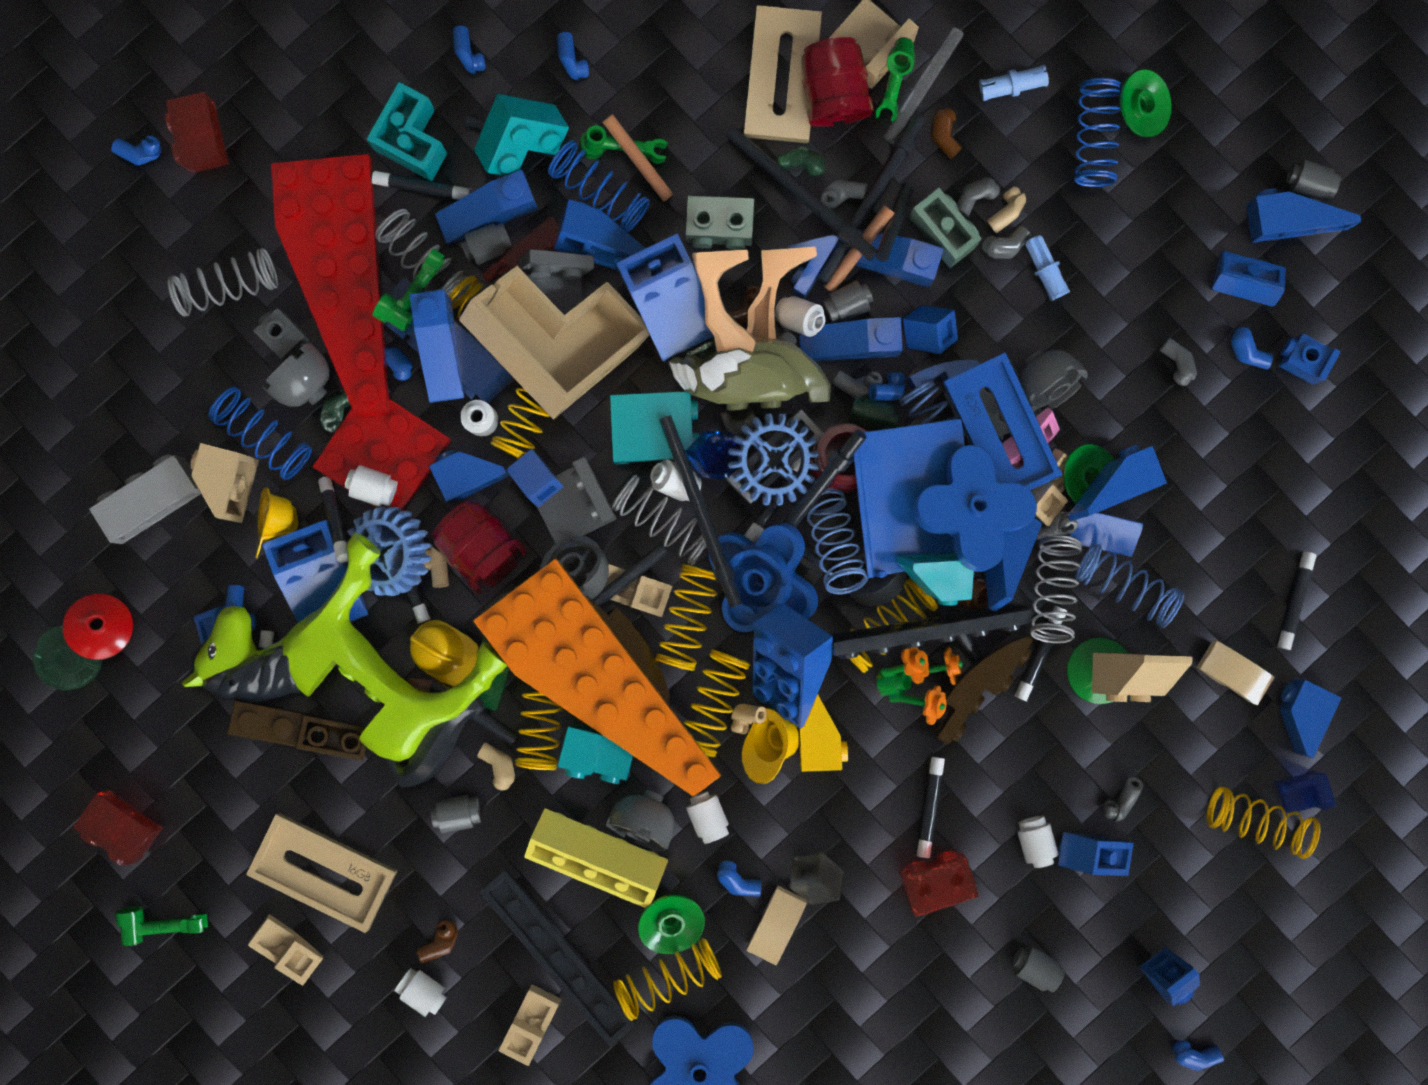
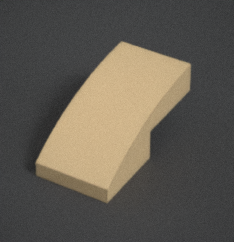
[1031,448,1068,526]
[606,564,672,617]
[1196,639,1275,706]
[746,885,808,965]
[248,914,323,986]
[499,984,561,1066]

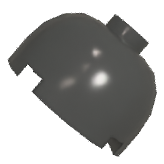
[262,342,330,407]
[1019,349,1088,414]
[540,536,609,599]
[606,790,675,851]

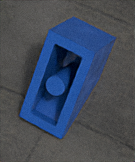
[429,450,510,504]
[1279,679,1342,758]
[1058,832,1134,876]

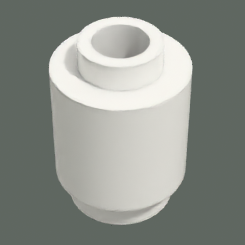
[775,296,825,337]
[461,400,498,436]
[650,459,702,501]
[345,465,398,507]
[686,791,729,844]
[1017,816,1059,868]
[394,968,447,1017]

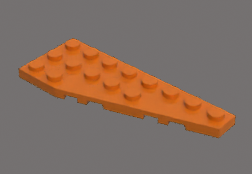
[473,558,721,797]

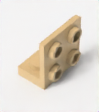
[829,0,919,89]

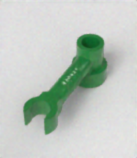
[876,37,915,122]
[579,125,668,164]
[372,248,445,332]
[115,906,208,946]

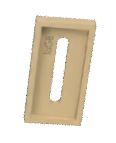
[744,5,822,143]
[246,813,398,933]

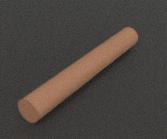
[602,114,673,202]
[823,205,894,292]

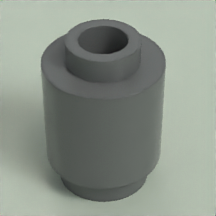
[1286,159,1341,201]
[461,223,513,265]
[822,280,874,324]
[430,794,481,833]
[1012,945,1065,993]

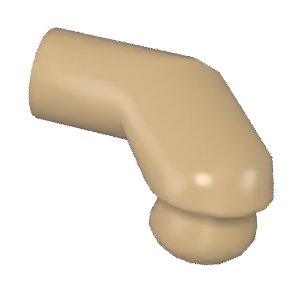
[987,186,1026,233]
[424,546,449,588]
[731,704,767,735]
[477,742,515,790]

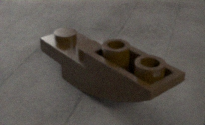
[586,596,671,702]
[933,636,1033,745]
[227,700,366,761]

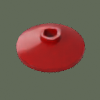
[63,594,133,660]

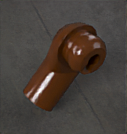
[931,108,962,159]
[727,286,761,325]
[417,920,458,963]

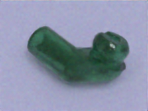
[777,147,826,176]
[320,390,350,432]

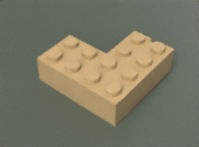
[459,266,650,420]

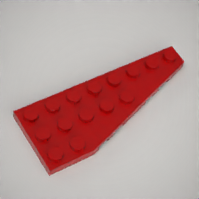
[271,154,390,415]

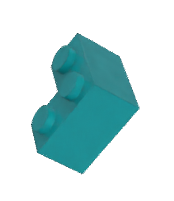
[366,82,448,181]
[474,94,569,176]
[558,722,634,784]

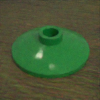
[1120,70,1171,137]
[1063,444,1115,504]
[1067,638,1128,704]
[638,895,705,954]

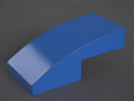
[906,360,980,391]

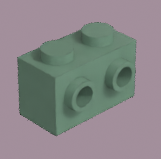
[909,188,981,268]
[686,196,754,250]

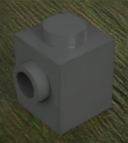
[254,308,313,361]

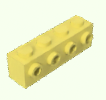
[524,809,668,908]

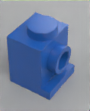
[1279,333,1341,385]

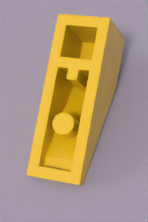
[799,694,848,772]

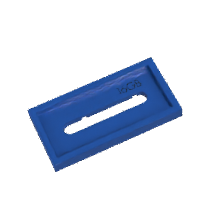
[942,352,1062,490]

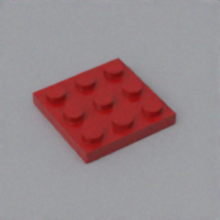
[313,399,451,511]

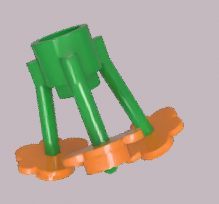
[877,647,963,725]

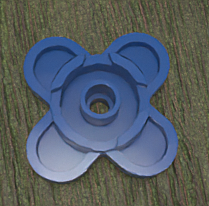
[913,445,1037,572]
[709,523,818,632]
[649,1016,754,1085]

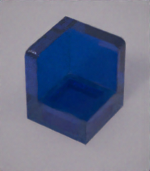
[685,431,740,479]
[1276,771,1337,813]

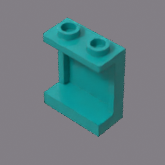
[610,392,700,465]

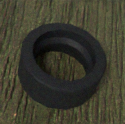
[839,541,907,606]

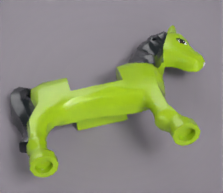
[182,532,507,787]

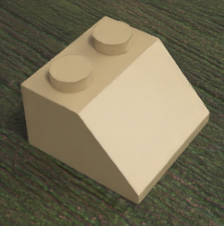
[191,443,259,523]
[1092,653,1192,702]

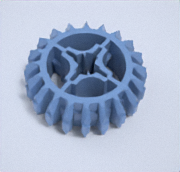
[728,414,819,505]
[347,506,432,596]

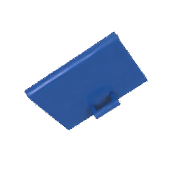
[851,419,965,578]

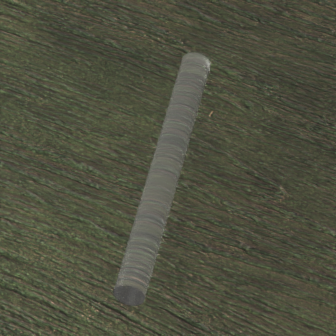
[883,28,964,144]

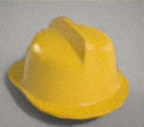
[255,487,298,558]
[410,620,479,686]
[742,708,800,784]

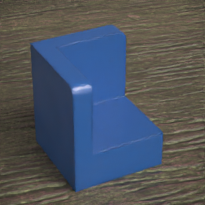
[903,305,958,354]
[507,449,564,508]

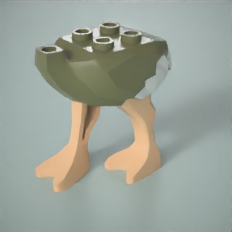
[669,247,830,410]

